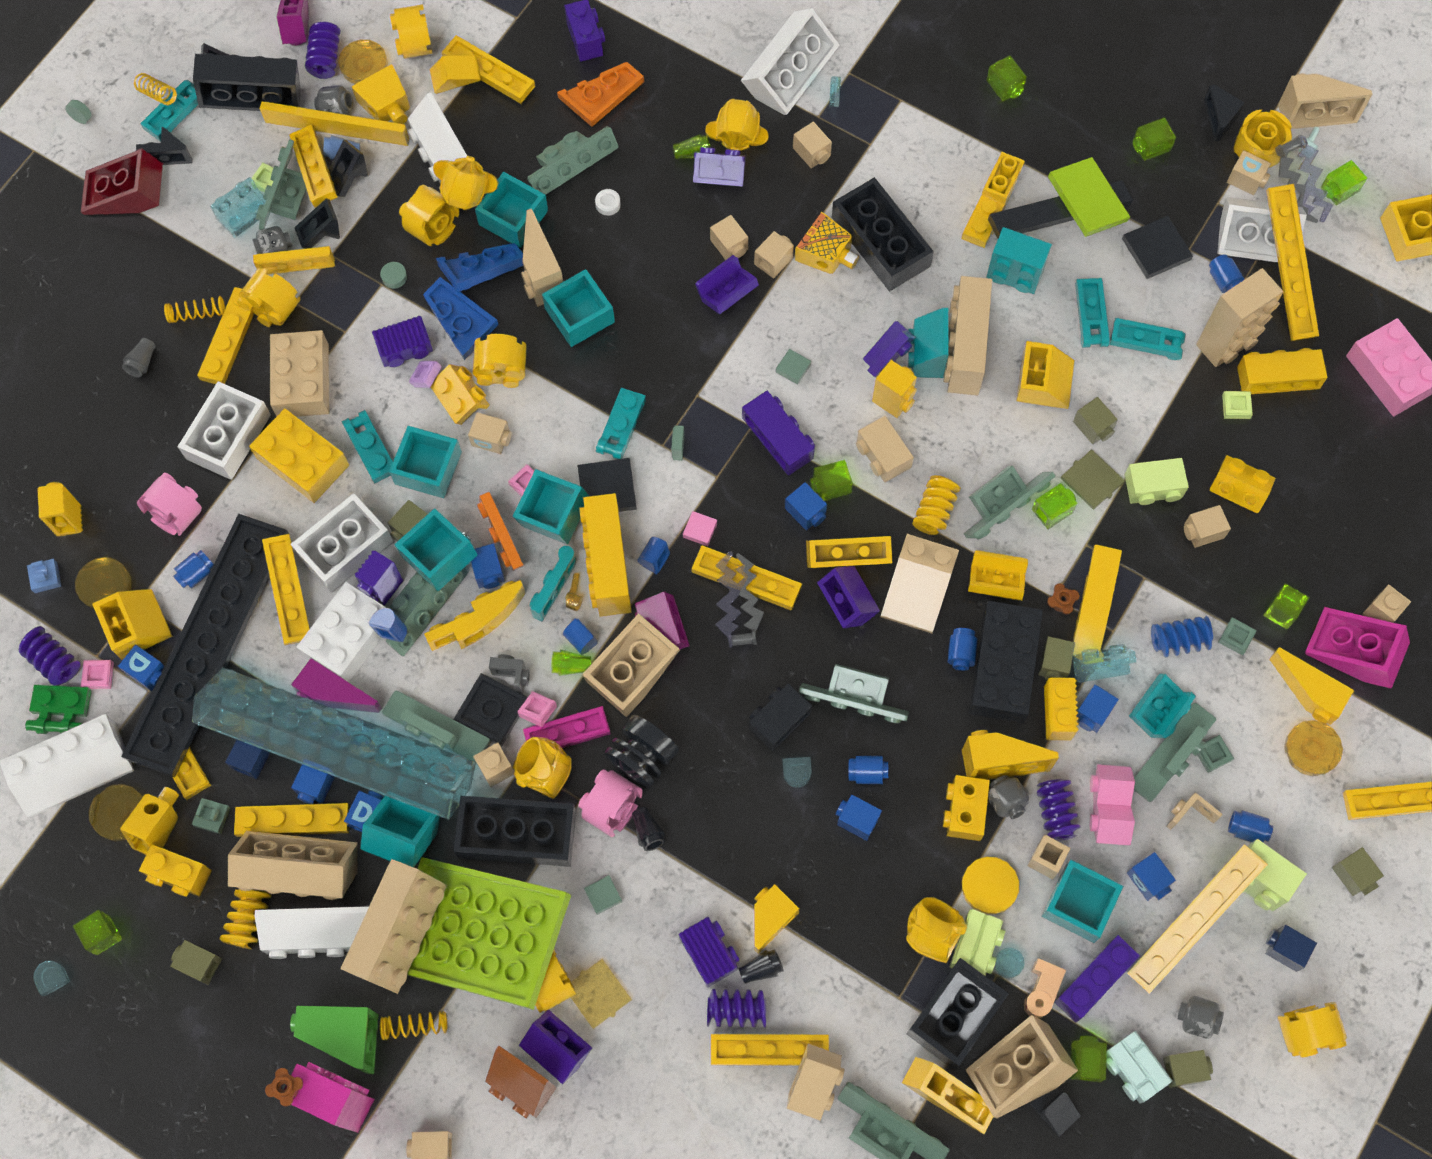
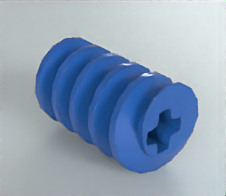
[1151,615,1213,658]

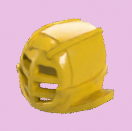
[705,99,769,151]
[433,156,499,210]
[512,737,572,799]
[906,897,967,963]

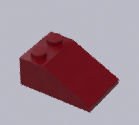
[81,149,163,215]

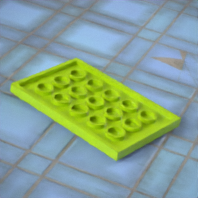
[407,857,571,1010]

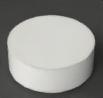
[595,189,621,216]

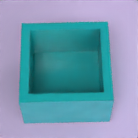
[475,172,548,248]
[986,227,1052,294]
[542,269,615,347]
[389,426,462,499]
[512,469,590,545]
[394,508,478,592]
[360,790,441,868]
[1041,859,1124,943]

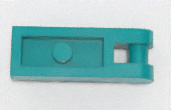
[140,80,198,142]
[1075,278,1110,348]
[1110,318,1186,361]
[596,388,646,459]
[341,410,393,484]
[529,546,576,622]

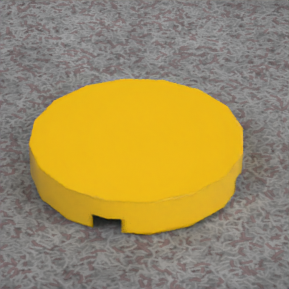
[962,857,1019,915]

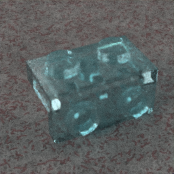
[210,177,266,238]
[1072,644,1136,683]

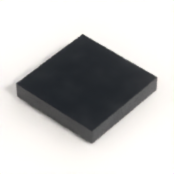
[1122,216,1193,279]
[577,458,637,512]
[453,673,528,747]

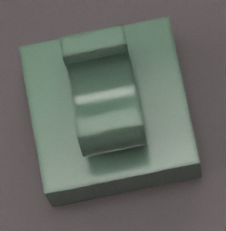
[192,798,231,834]

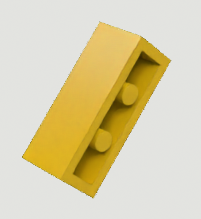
[1237,348,1327,394]
[806,536,892,568]

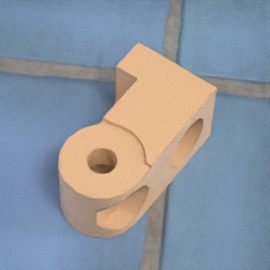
[1024,958,1066,1018]

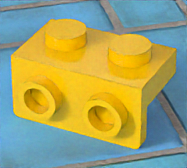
[431,364,490,425]
[1210,455,1276,513]
[968,550,1028,600]

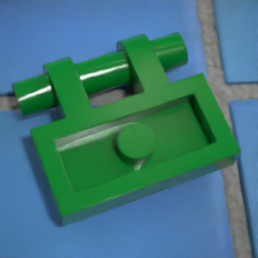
[25,685,92,734]

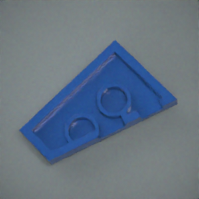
[436,243,523,292]
[423,277,498,360]

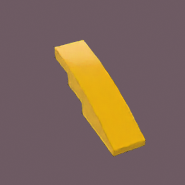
[1073,545,1122,661]

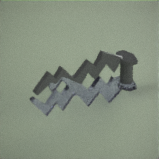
[1275,135,1334,223]
[715,551,764,647]

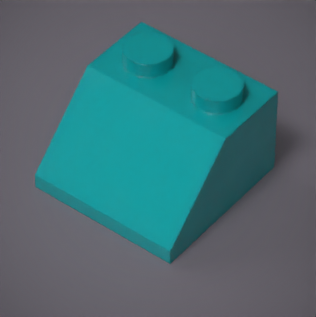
[907,308,948,378]

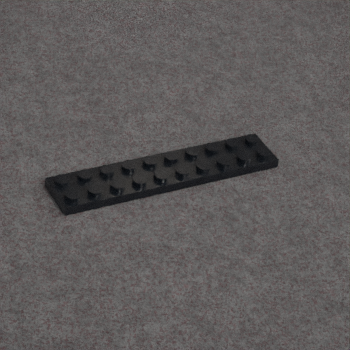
[121,513,289,778]

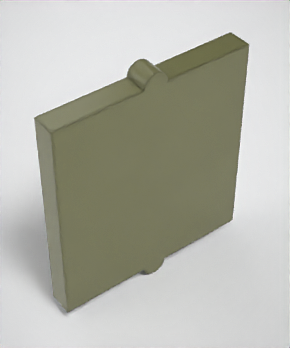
[1061,449,1125,510]

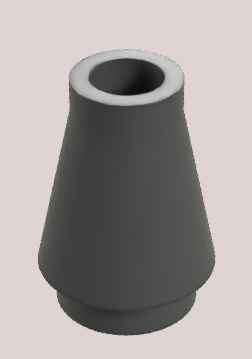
[122,338,156,377]

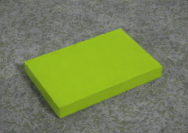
[1048,157,1130,237]

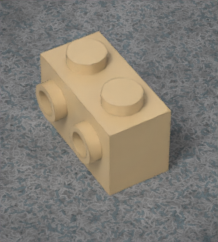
[856,416,914,483]
[786,1044,845,1120]

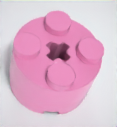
[137,473,202,536]
[578,769,642,837]

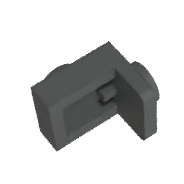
[489,654,530,693]

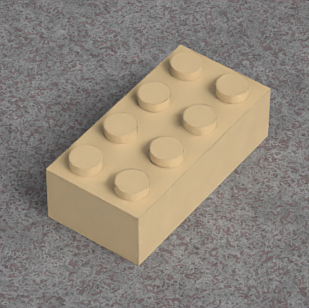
[1196,268,1284,367]
[943,276,992,396]
[228,831,358,900]
[341,859,447,994]

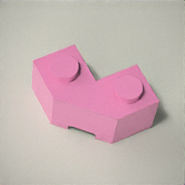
[1089,765,1135,845]

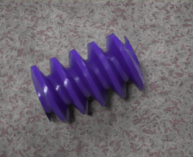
[304,22,341,79]
[18,626,81,686]
[1037,779,1081,841]
[707,989,766,1028]

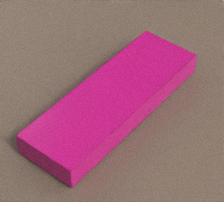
[523,706,611,748]

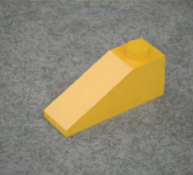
[1269,647,1354,725]
[902,1057,993,1134]

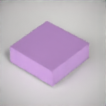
[409,361,442,388]

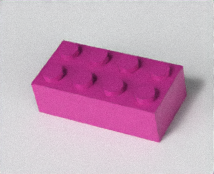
[284,1062,375,1133]

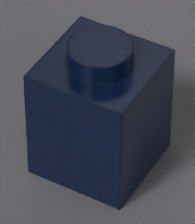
[225,732,272,780]
[1265,925,1317,972]

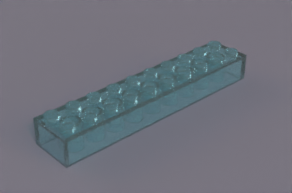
[192,668,476,820]

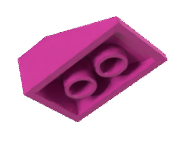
[1305,607,1410,688]

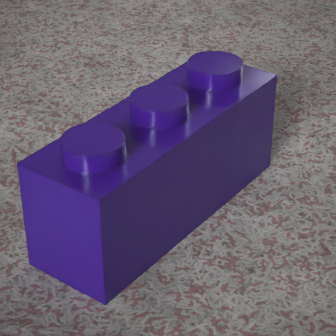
[742,390,815,476]
[1054,935,1140,1023]

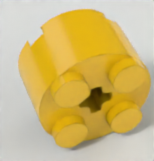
[390,4,433,59]
[1234,110,1292,168]
[399,185,459,246]
[237,268,301,327]
[473,334,526,388]
[535,950,576,1013]
[1277,1002,1347,1057]

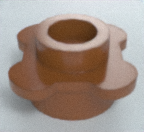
[1047,583,1079,614]
[265,1068,303,1106]

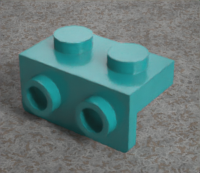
[1129,674,1196,738]

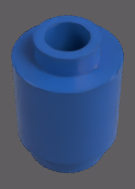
[1209,254,1245,293]
[173,550,214,589]
[948,628,977,671]
[849,756,888,784]
[1228,810,1273,843]

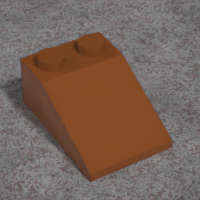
[485,1046,557,1119]

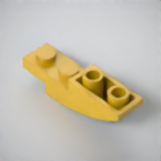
[961,152,1025,248]
[424,580,526,651]

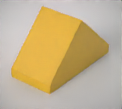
[429,56,481,94]

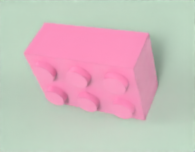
[1346,318,1432,417]

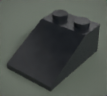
[906,958,1009,1070]

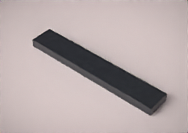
[988,180,1133,239]

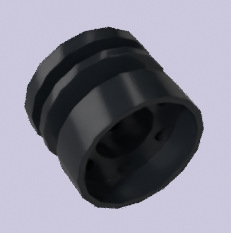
[603,715,679,789]

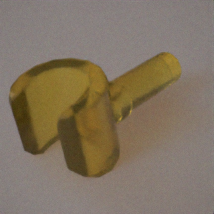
[565,573,583,611]

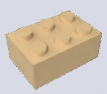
[270,330,329,417]

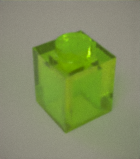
[987,55,1027,102]
[1133,118,1176,161]
[1321,160,1367,206]
[810,460,853,501]
[1032,483,1078,530]
[1263,584,1309,629]
[73,910,122,955]
[1071,1036,1107,1082]

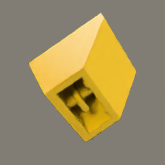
[1016,341,1075,409]
[93,589,173,660]

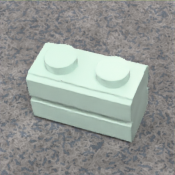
[1103,1031,1172,1103]

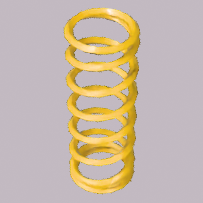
[134,73,177,105]
[164,296,225,323]
[380,1010,447,1040]

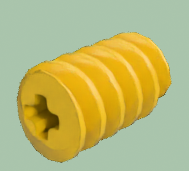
[912,475,961,535]
[220,889,272,950]

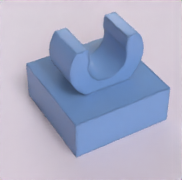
[27,559,61,593]

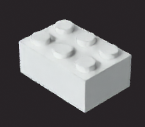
[178,381,271,480]
[291,493,393,592]
[296,582,386,682]

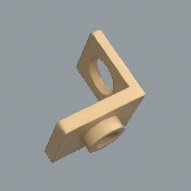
[1166,792,1223,830]

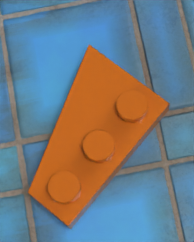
[557,62,644,127]
[477,492,523,571]

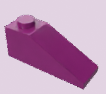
[276,0,309,46]
[291,658,382,713]

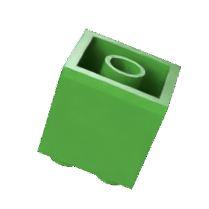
[290,1006,379,1074]

